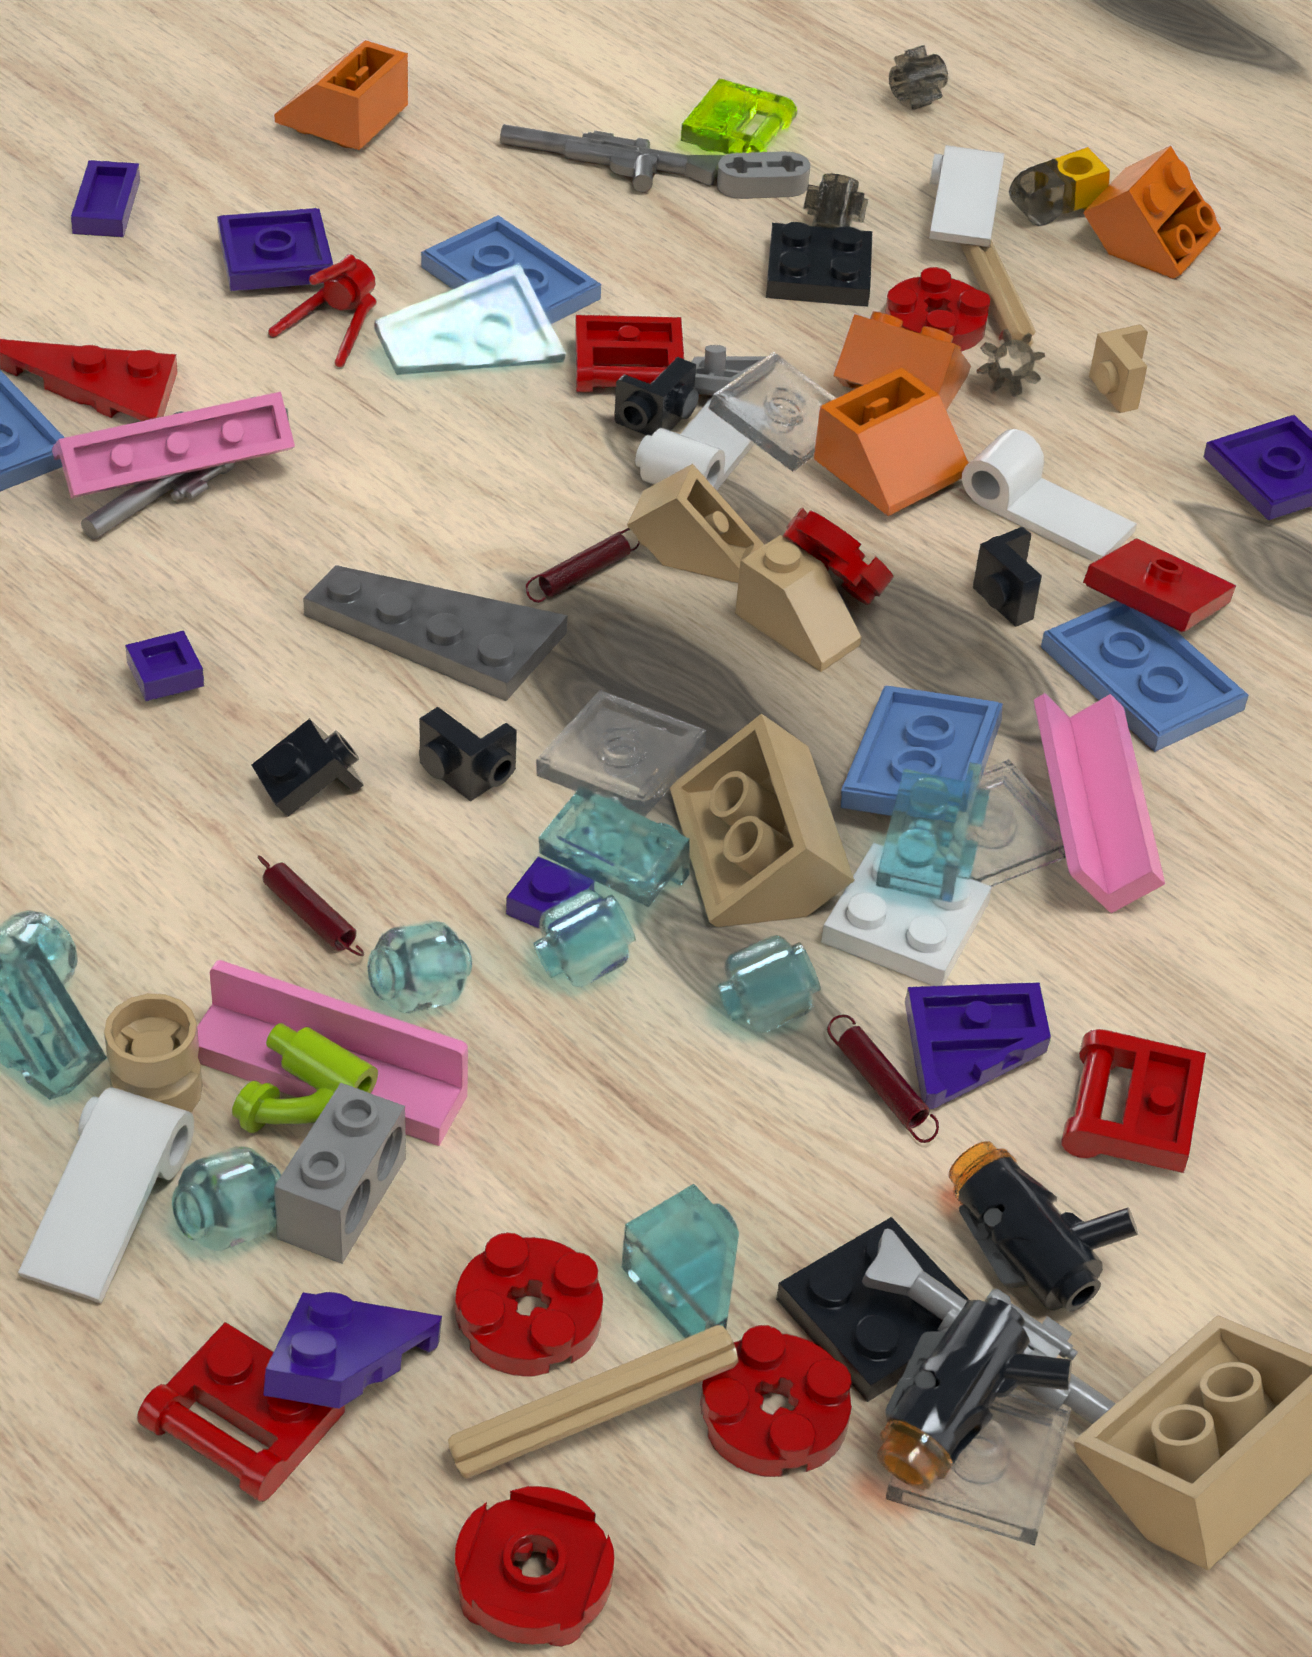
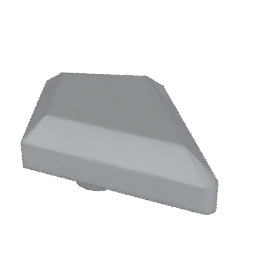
[691,345,775,398]

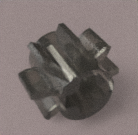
[889,45,948,109]
[803,173,869,228]
[976,329,1045,397]

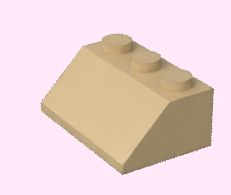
[669,714,855,927]
[1074,1315,1312,1571]

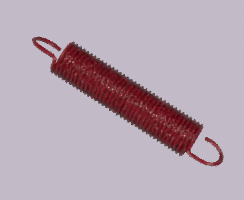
[526,528,640,603]
[257,855,365,956]
[827,1014,939,1143]

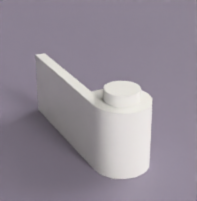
[929,145,1004,247]
[635,396,771,490]
[962,429,1137,562]
[18,1087,194,1304]

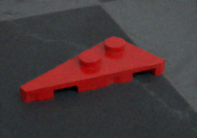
[0,339,178,422]

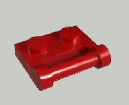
[575,315,684,392]
[1061,1029,1206,1173]
[137,1322,345,1502]

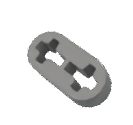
[717,151,810,199]

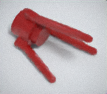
[268,254,377,368]

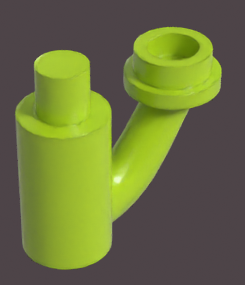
[232,1023,378,1133]

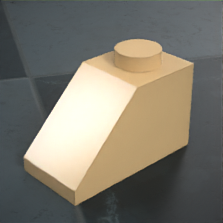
[627,464,764,583]
[735,535,861,672]

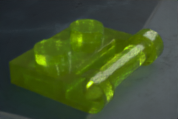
[680,78,797,154]

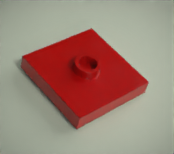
[1083,538,1236,632]

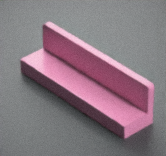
[52,392,295,498]
[1034,693,1165,913]
[197,960,468,1146]

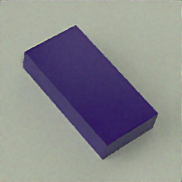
[71,160,140,237]

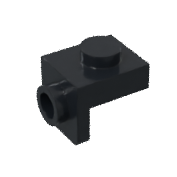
[614,357,699,436]
[973,527,1042,627]
[419,707,517,802]
[251,718,364,816]

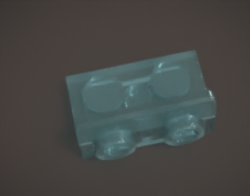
[876,762,990,902]
[538,786,690,907]

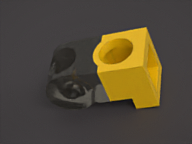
[1009,147,1110,226]

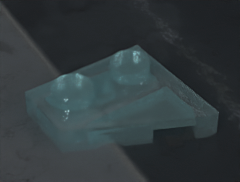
[0,942,107,1100]

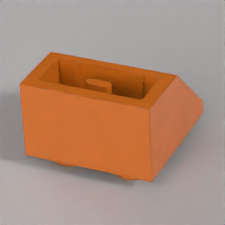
[274,40,408,150]
[1083,145,1221,279]
[833,311,971,411]
[814,367,969,516]

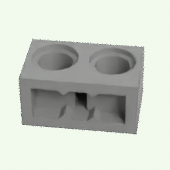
[274,1083,406,1264]

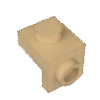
[1089,324,1148,413]

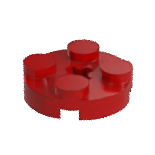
[885,267,991,352]
[783,508,894,605]
[455,1232,603,1376]
[700,1325,852,1477]
[455,1486,615,1647]

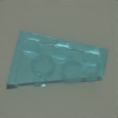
[374,263,566,375]

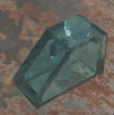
[621,1184,739,1338]

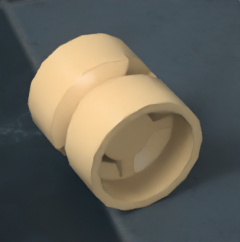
[104,993,203,1112]

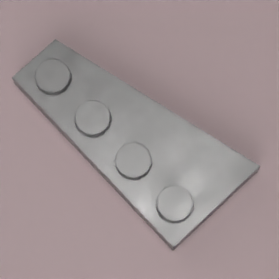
[303,565,568,701]

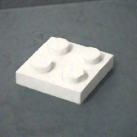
[821,843,992,986]

